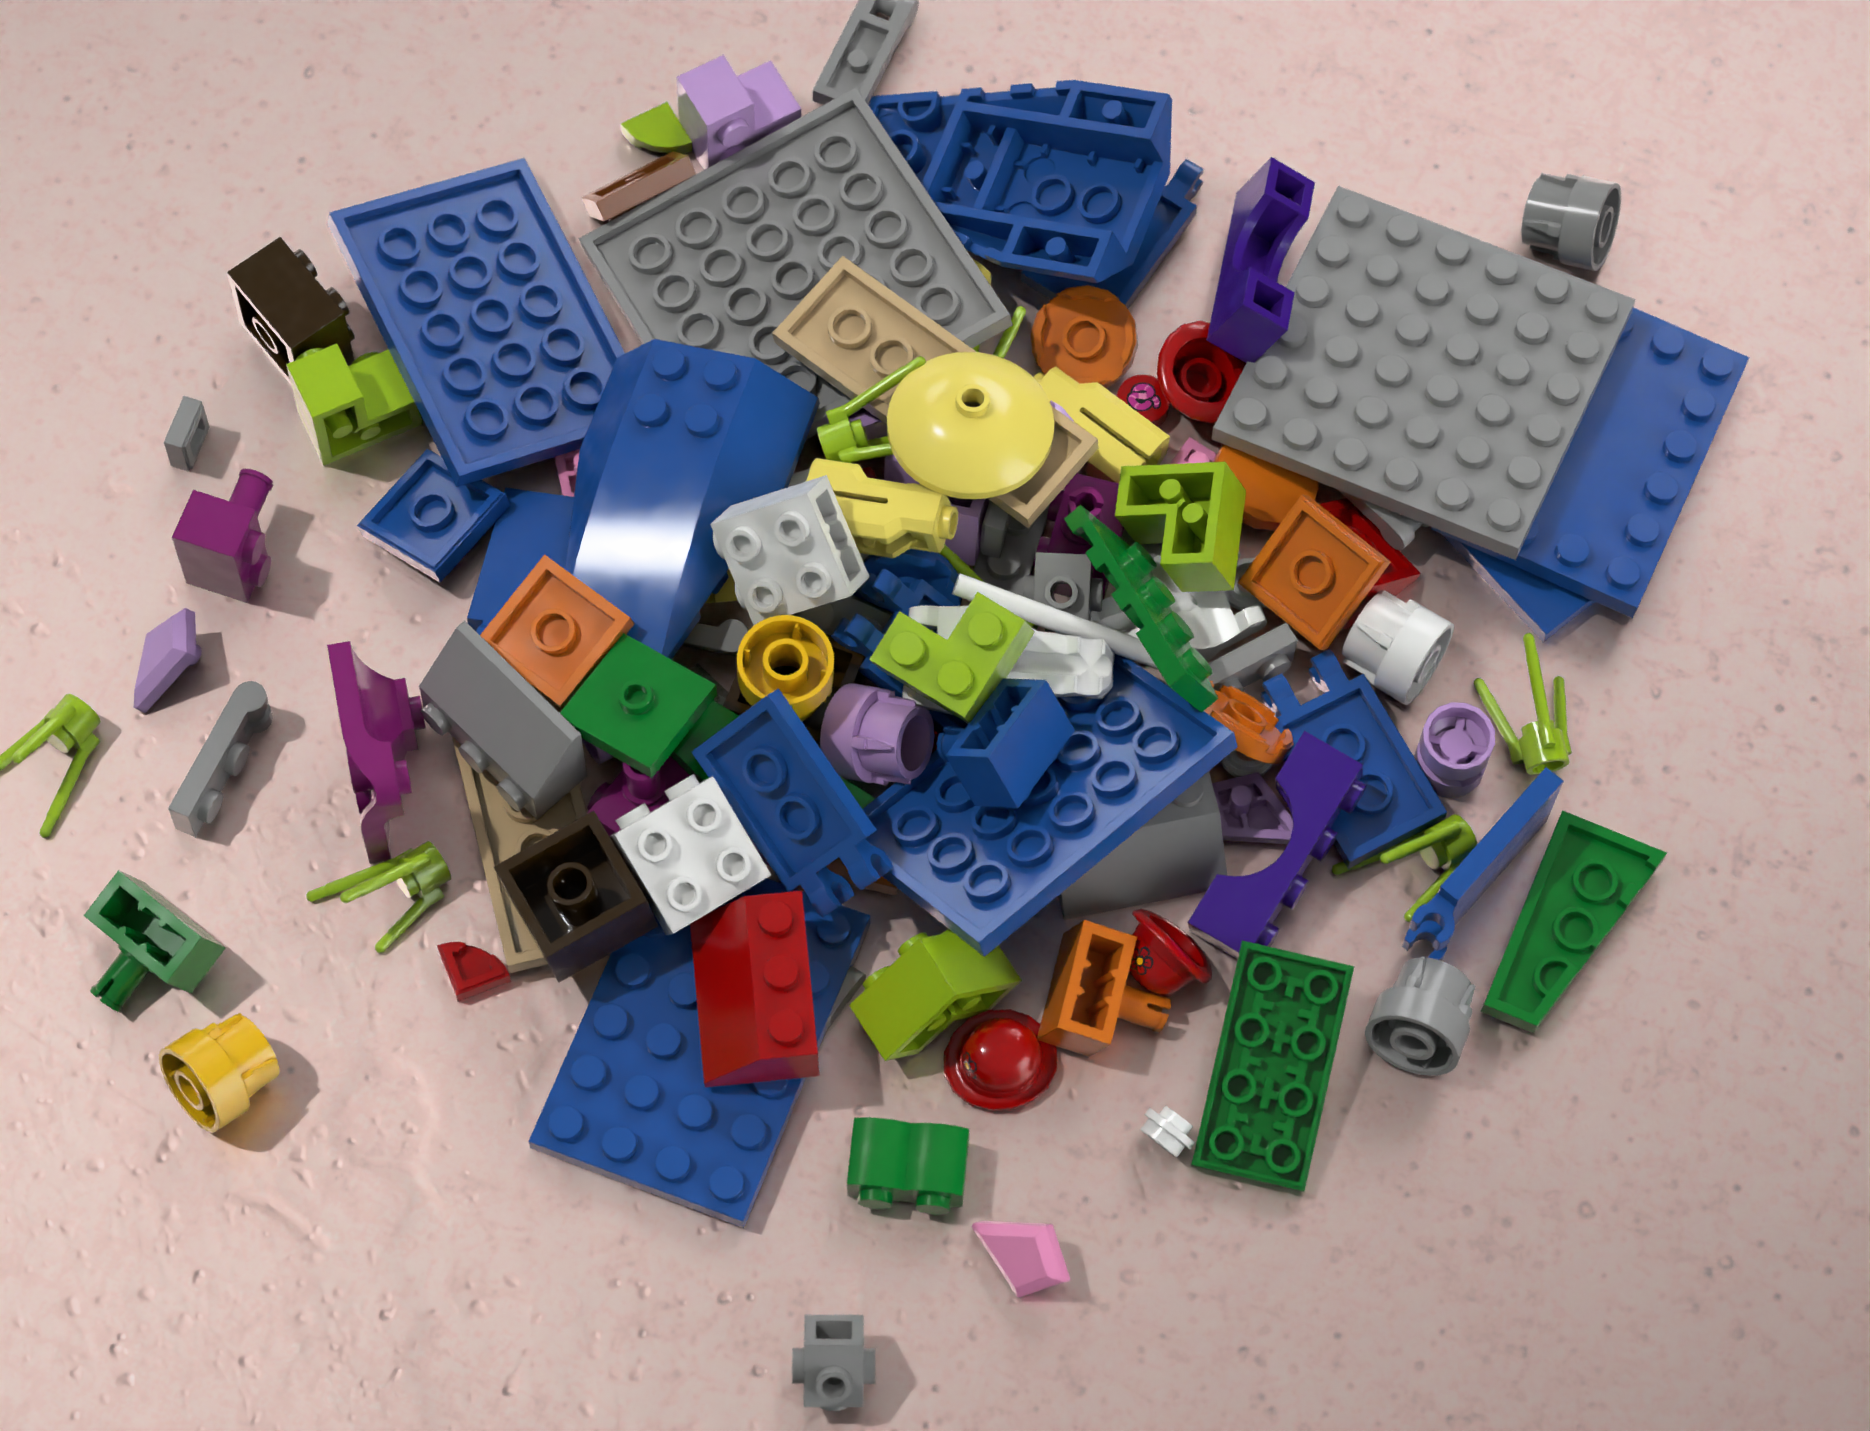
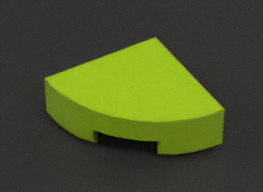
[621,102,693,155]

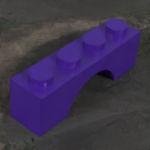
[1207,157,1315,363]
[1188,731,1367,960]

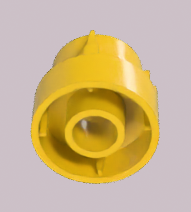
[737,615,834,722]
[159,1013,280,1133]

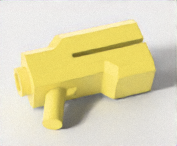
[1033,367,1170,484]
[806,458,958,558]

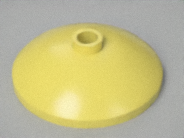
[887,352,1054,499]

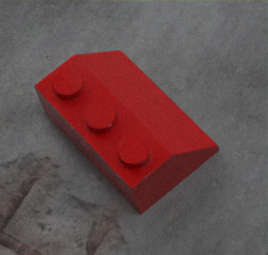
[690,891,820,1087]

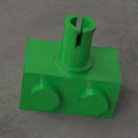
[83,870,226,1012]

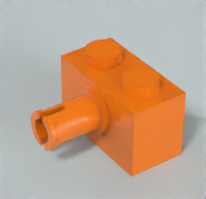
[1037,920,1171,1057]

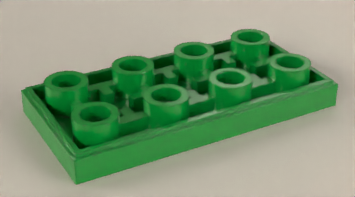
[1191,941,1354,1192]

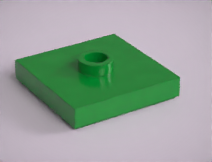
[560,633,718,778]

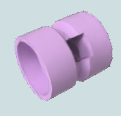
[1414,702,1495,798]

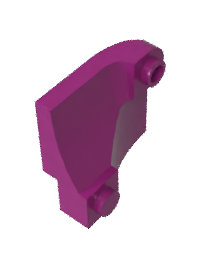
[327,641,426,864]

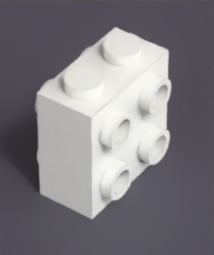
[710,475,869,625]
[609,774,771,935]

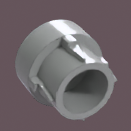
[1521,173,1621,271]
[1365,956,1476,1076]

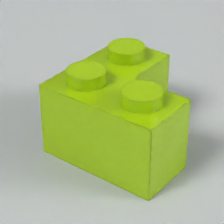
[286,343,423,466]
[1115,462,1246,592]
[869,592,1035,724]
[849,929,1022,1061]

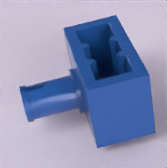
[937,678,1075,808]

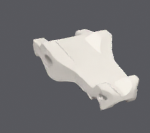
[1056,551,1267,661]
[902,606,1115,715]

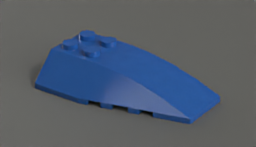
[868,80,1172,283]
[565,339,820,660]

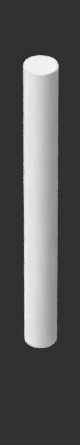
[952,573,1158,669]

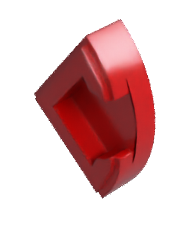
[437,942,511,1002]

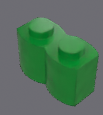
[847,1117,969,1215]

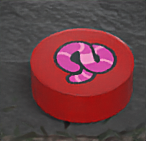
[1117,375,1170,427]

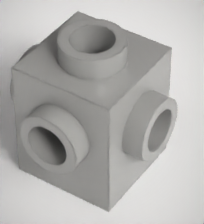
[1023,552,1103,632]
[792,1315,875,1411]

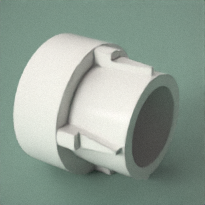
[1342,590,1454,705]

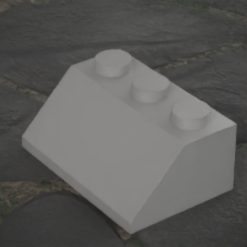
[419,621,587,820]
[1058,771,1227,920]

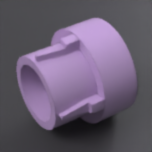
[820,683,935,785]

